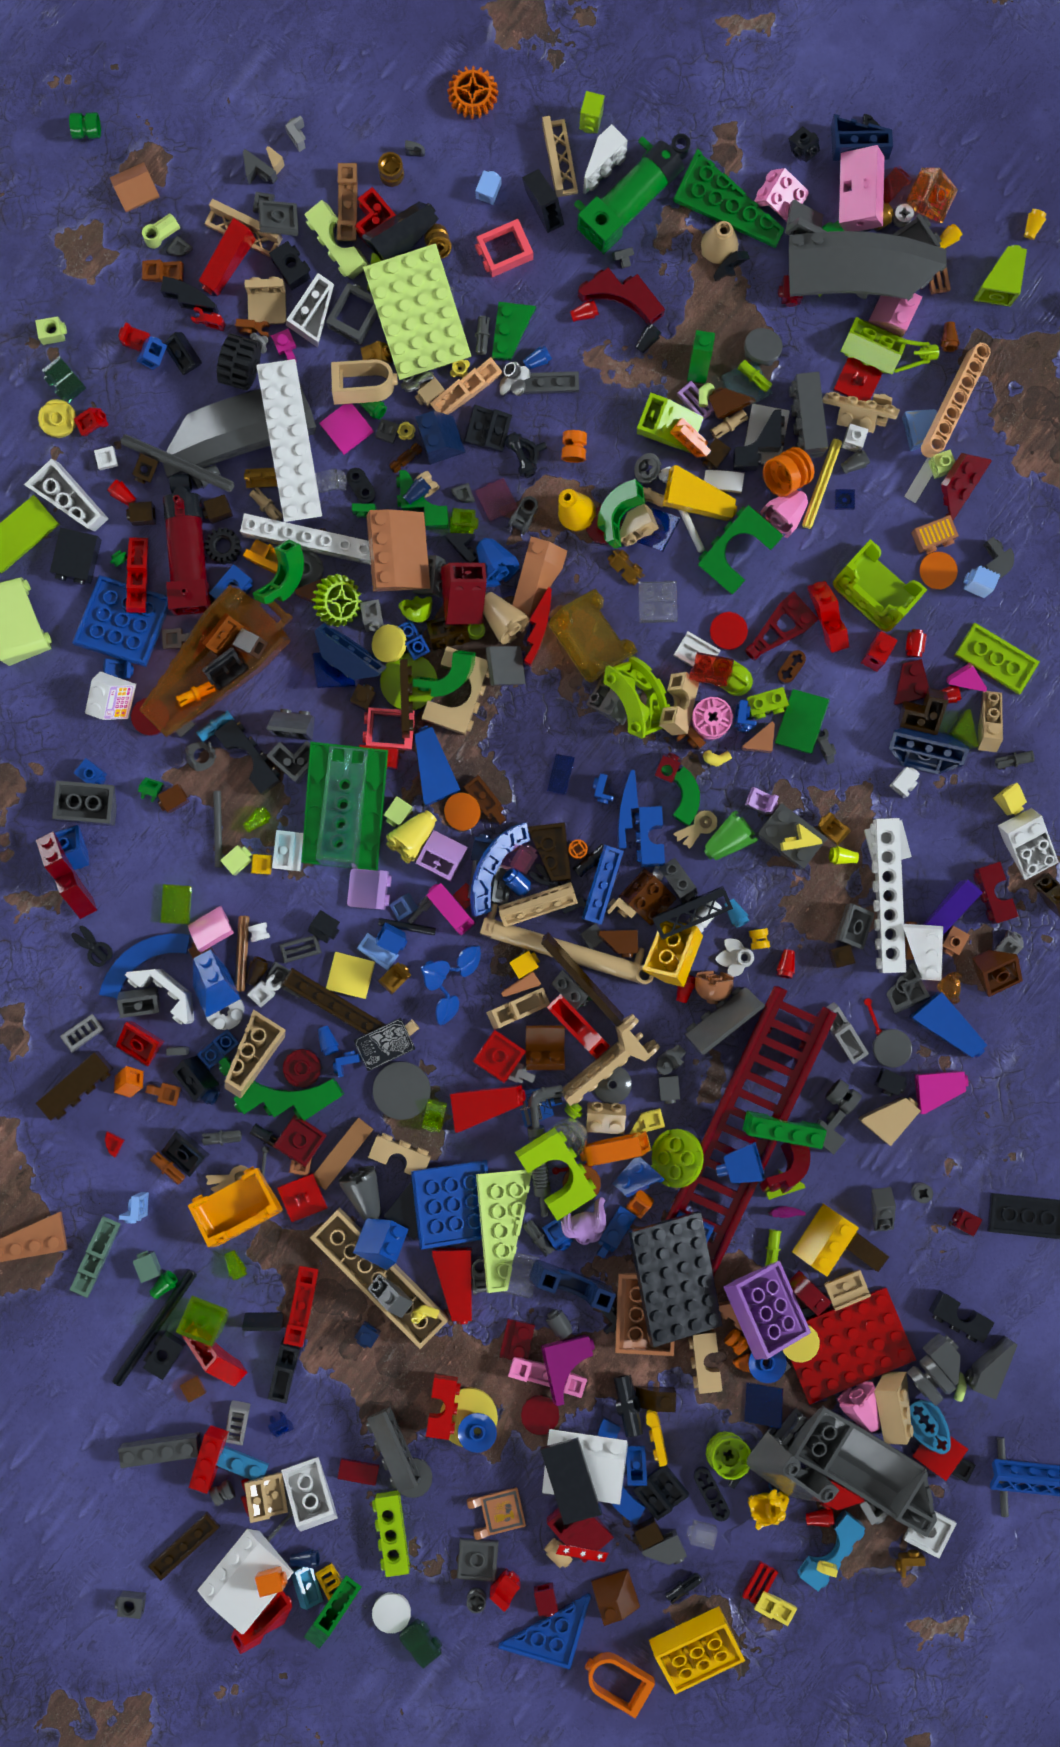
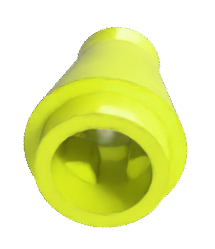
[829,846,859,865]

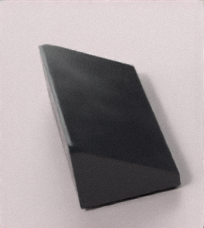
[164,332,202,375]
[242,1312,284,1331]

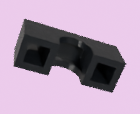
[929,1290,995,1343]

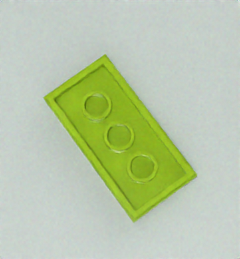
[0,495,60,573]
[954,623,1040,695]

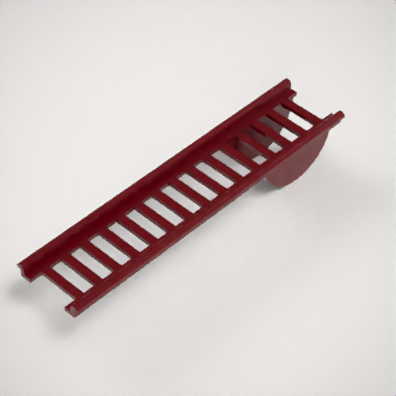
[666,986,837,1277]

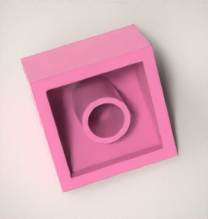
[868,293,922,337]

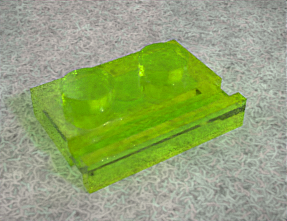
[160,884,192,924]

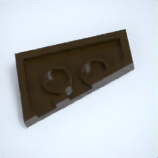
[528,822,571,882]

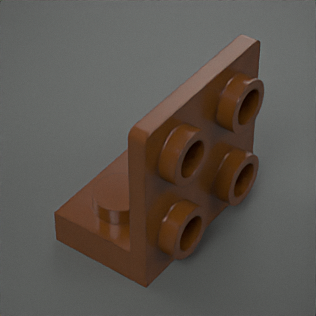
[619,868,676,926]
[526,1025,565,1070]

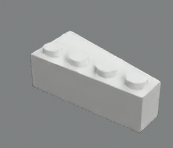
[24,459,108,531]

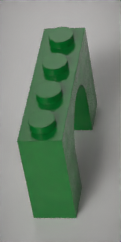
[698,505,784,595]

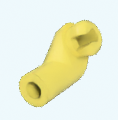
[703,750,732,767]
[411,1305,440,1324]

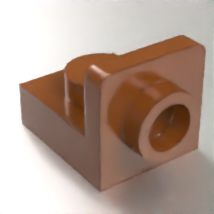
[675,726,706,750]

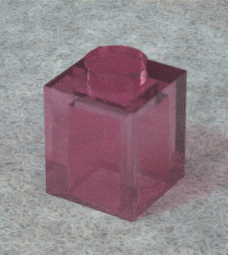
[510,844,538,875]

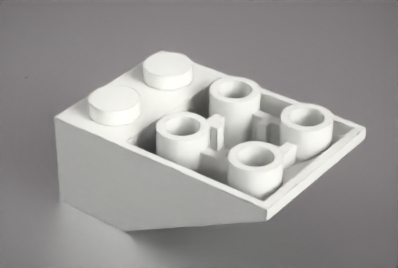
[583,124,628,194]
[998,808,1059,880]

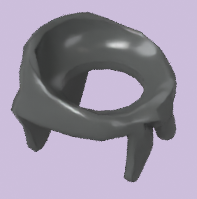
[185,742,216,771]

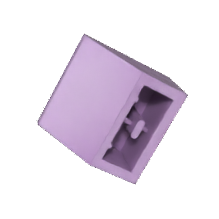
[416,830,468,881]

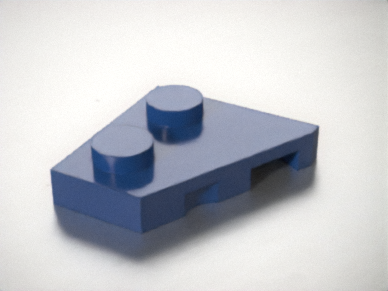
[612,1157,665,1197]

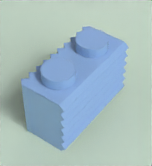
[963,565,1000,598]

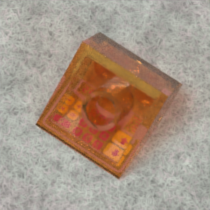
[906,168,958,223]

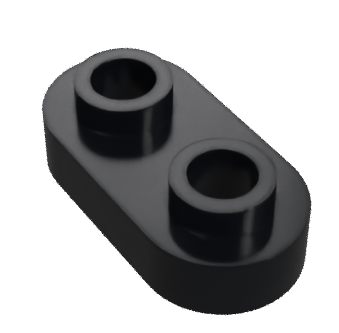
[346,468,376,504]

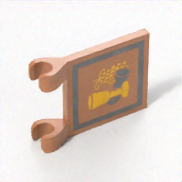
[467,1487,526,1540]

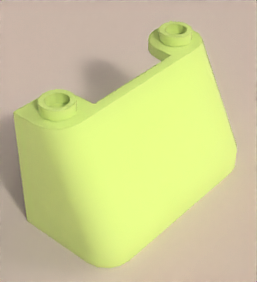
[0,577,52,666]

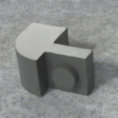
[983,537,1014,580]
[816,1109,846,1155]

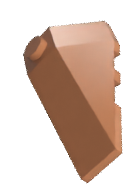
[512,537,567,618]

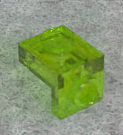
[422,1099,447,1132]

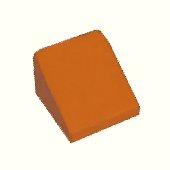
[625,1190,654,1219]

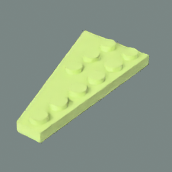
[476,1170,533,1293]

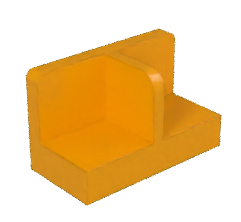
[243,539,278,574]

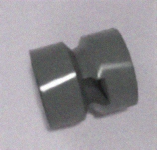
[825,1079,862,1115]

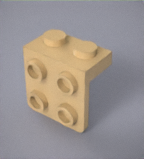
[245,277,287,324]

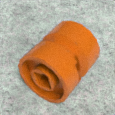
[561,430,587,463]

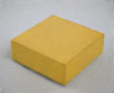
[251,854,273,875]

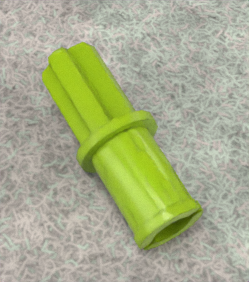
[737,360,772,392]
[765,1229,782,1266]

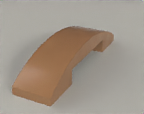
[337,163,358,241]
[314,1118,374,1190]

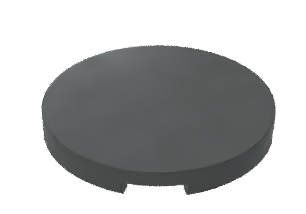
[373,1061,431,1120]

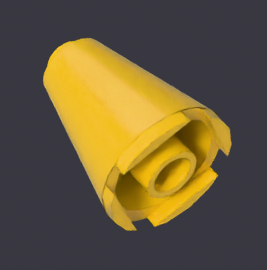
[558,489,596,532]

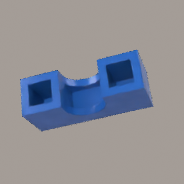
[635,806,665,867]

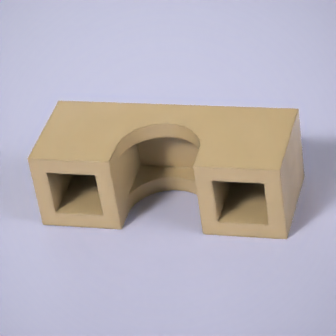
[659,672,699,735]
[368,1133,431,1175]
[688,1329,722,1394]

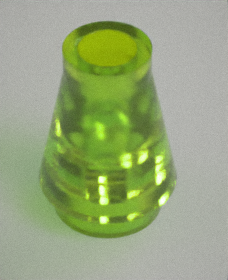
[242,806,272,833]
[225,1250,247,1281]

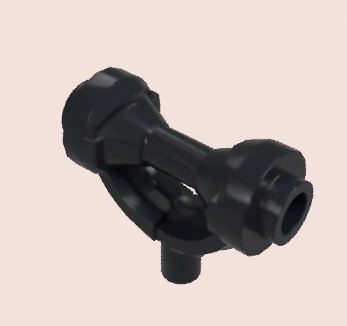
[504,432,547,478]

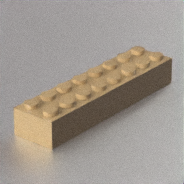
[310,1207,449,1349]

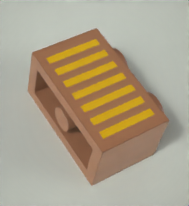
[911,515,959,554]

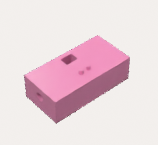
[839,145,884,231]

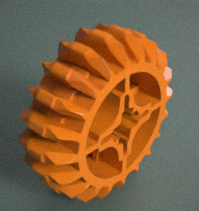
[447,65,498,120]

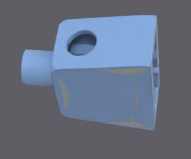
[902,409,941,451]

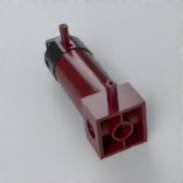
[163,474,213,616]

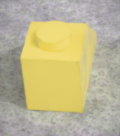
[993,783,1027,816]

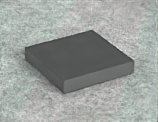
[258,200,299,236]
[486,646,526,686]
[457,1537,499,1582]

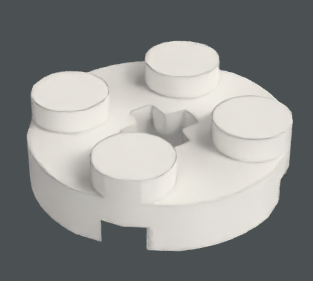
[206,999,244,1030]

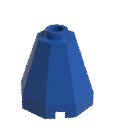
[476,538,519,587]

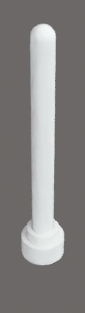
[658,466,705,553]

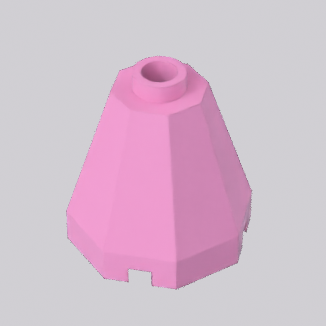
[760,490,808,538]
[837,1382,881,1433]

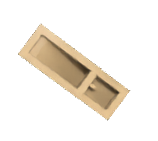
[486,987,550,1029]

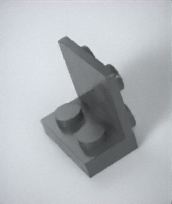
[785,200,827,235]

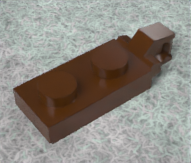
[463,775,506,825]

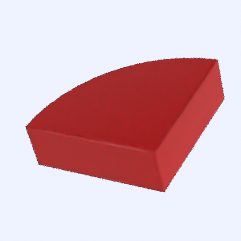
[105,1131,125,1158]

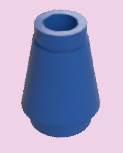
[523,346,552,370]
[318,1026,339,1056]

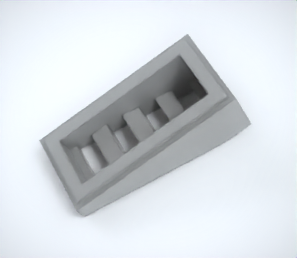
[60,1014,104,1053]
[226,1400,251,1446]

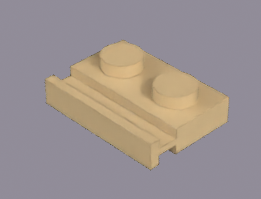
[824,1269,871,1311]

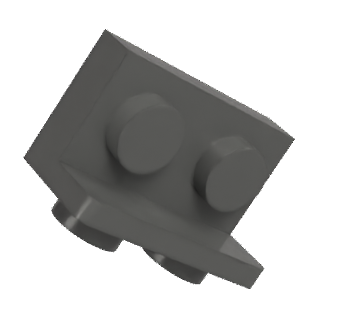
[413,555,446,597]

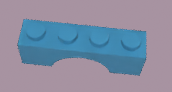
[797,1509,865,1592]

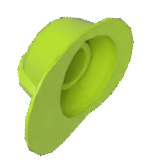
[710,657,753,696]

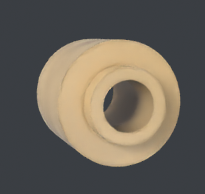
[544,1538,573,1568]

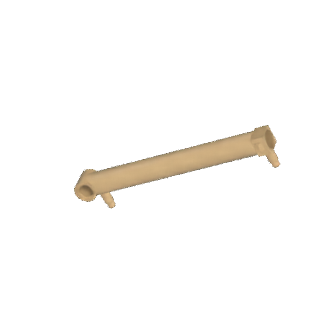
[480,903,654,985]

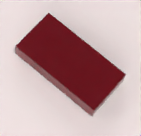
[337,1458,379,1486]

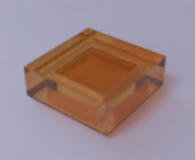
[180,1375,207,1403]

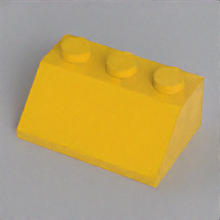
[642,921,703,987]
[792,1204,859,1277]

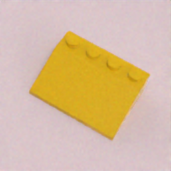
[649,1606,745,1694]

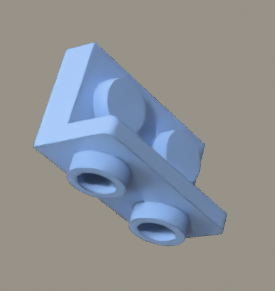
[119,1192,149,1223]

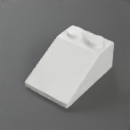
[281,1457,338,1532]

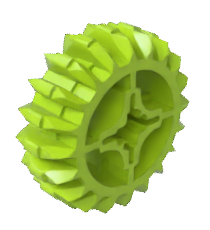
[311,574,362,627]

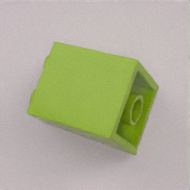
[973,245,1027,307]

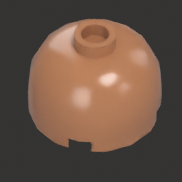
[695,971,734,1004]

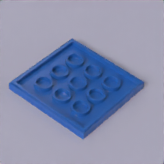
[72,575,169,667]
[411,1160,488,1249]

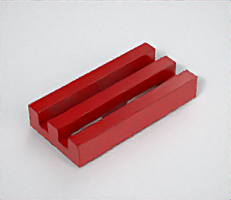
[742,1561,778,1604]

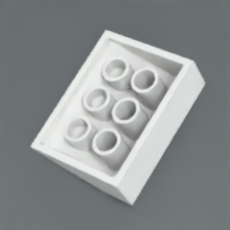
[542,1429,628,1505]
[197,1529,294,1634]

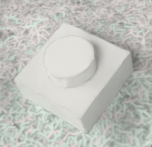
[94,446,118,471]

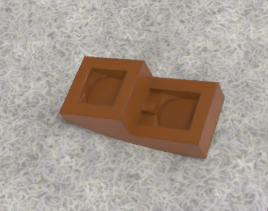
[142,259,184,282]

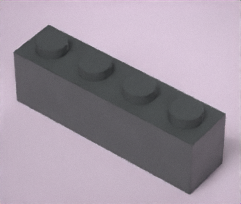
[118,1432,201,1468]

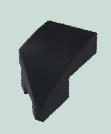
[713,251,750,281]

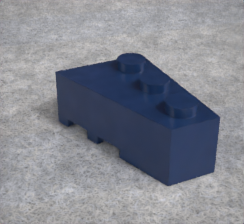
[830,114,893,161]

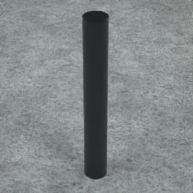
[378,918,436,935]

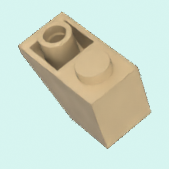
[620,504,659,547]

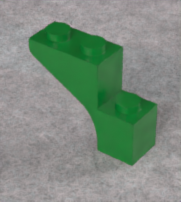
[396,470,449,530]

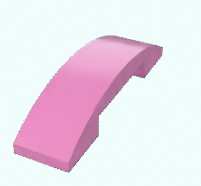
[508,1357,587,1398]

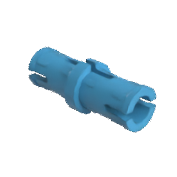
[196,710,234,742]

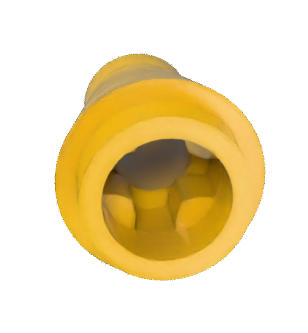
[1024,209,1046,240]
[939,224,963,249]

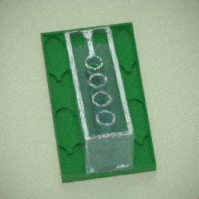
[301,742,388,871]

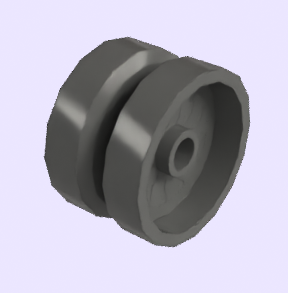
[906,1355,956,1406]

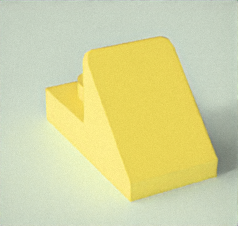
[780,824,822,851]

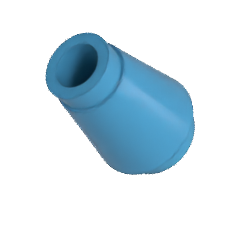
[724,899,750,928]

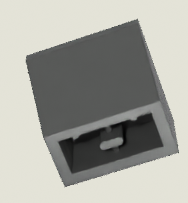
[586,673,642,725]

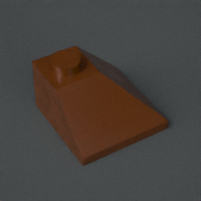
[972,950,1023,997]
[591,1569,640,1626]

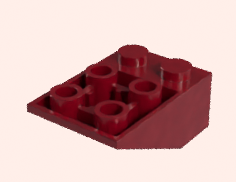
[441,563,487,625]
[547,1507,614,1563]

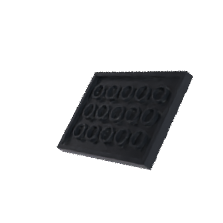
[628,1211,723,1348]

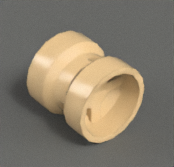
[414,471,439,498]

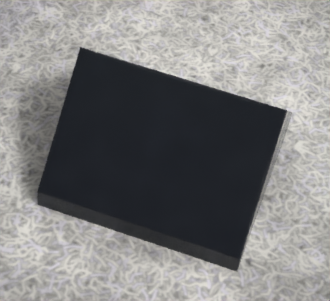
[161,1129,210,1177]

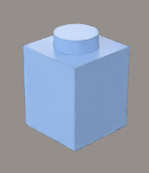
[475,170,502,205]

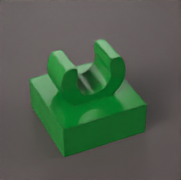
[138,777,164,802]

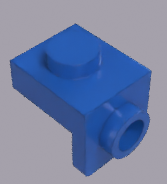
[103,659,134,680]
[592,773,614,804]
[333,1051,361,1077]

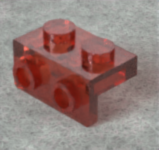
[689,652,734,687]

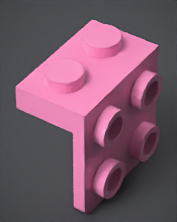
[754,168,809,222]

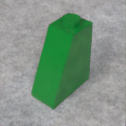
[687,330,715,384]

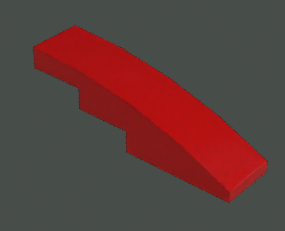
[126,537,149,613]
[524,587,552,667]

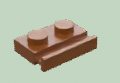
[202,613,248,656]

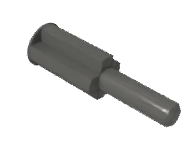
[408,892,433,924]

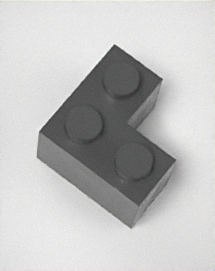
[267,741,310,784]

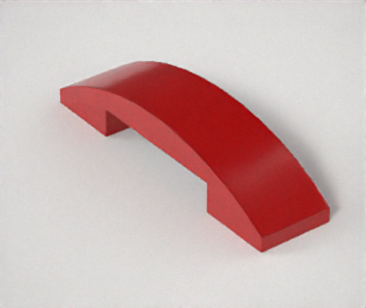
[283,1266,319,1347]

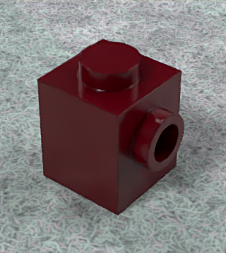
[778,275,803,307]

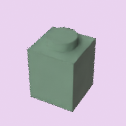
[133,1250,162,1283]

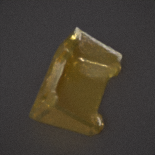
[550,588,638,683]

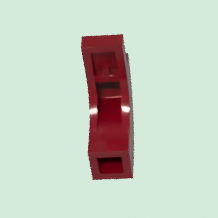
[760,1142,811,1194]

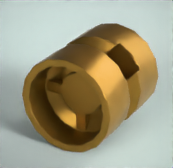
[378,152,404,187]
[423,223,452,259]

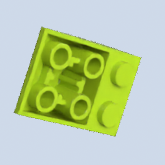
[637,392,704,453]

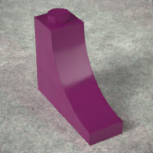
[541,1334,595,1406]

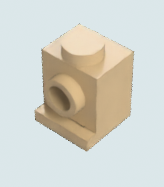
[415,374,445,409]

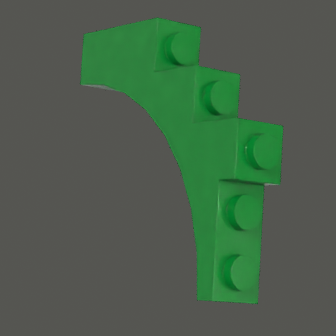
[219,1057,344,1121]

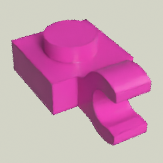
[271,329,297,362]

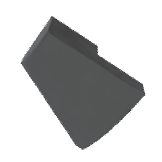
[886,962,930,1014]

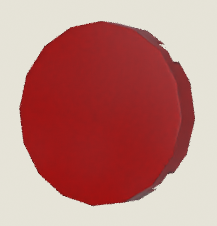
[709,612,748,650]

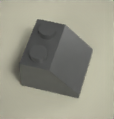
[922,1333,961,1386]

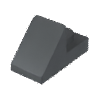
[243,149,278,185]

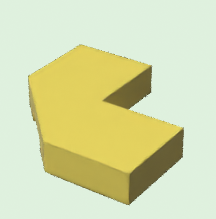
[629,1108,665,1151]

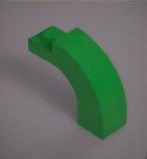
[597,479,645,549]
[253,540,304,605]
[412,650,476,697]
[661,765,700,827]

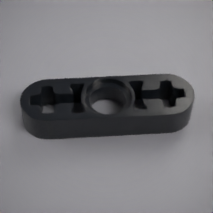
[693,1466,730,1522]

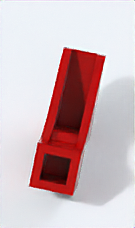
[807,581,849,653]
[547,994,610,1060]
[231,1591,292,1654]

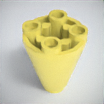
[386,810,437,864]

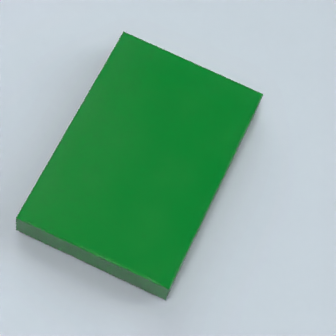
[775,689,830,754]

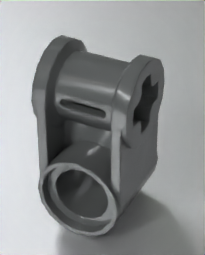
[508,496,538,535]
[472,1256,493,1295]

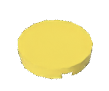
[38,399,77,438]
[372,624,406,663]
[782,1325,820,1363]

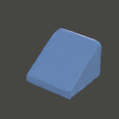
[389,893,418,921]

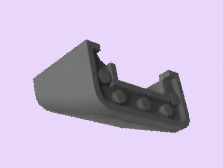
[747,1432,840,1503]

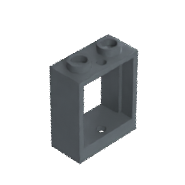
[326,283,378,346]

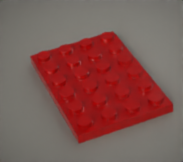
[791,1287,916,1405]

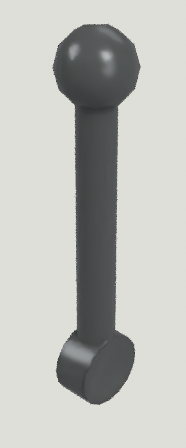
[261,1146,269,1176]

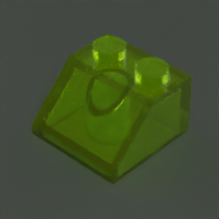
[176,1296,229,1347]

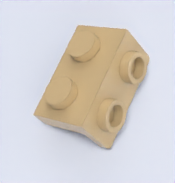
[586,1102,626,1135]

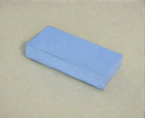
[357,933,399,971]

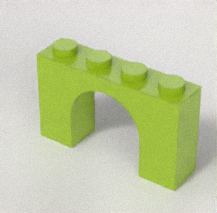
[515,1128,596,1221]

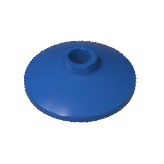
[748,1351,787,1383]
[458,1413,497,1453]

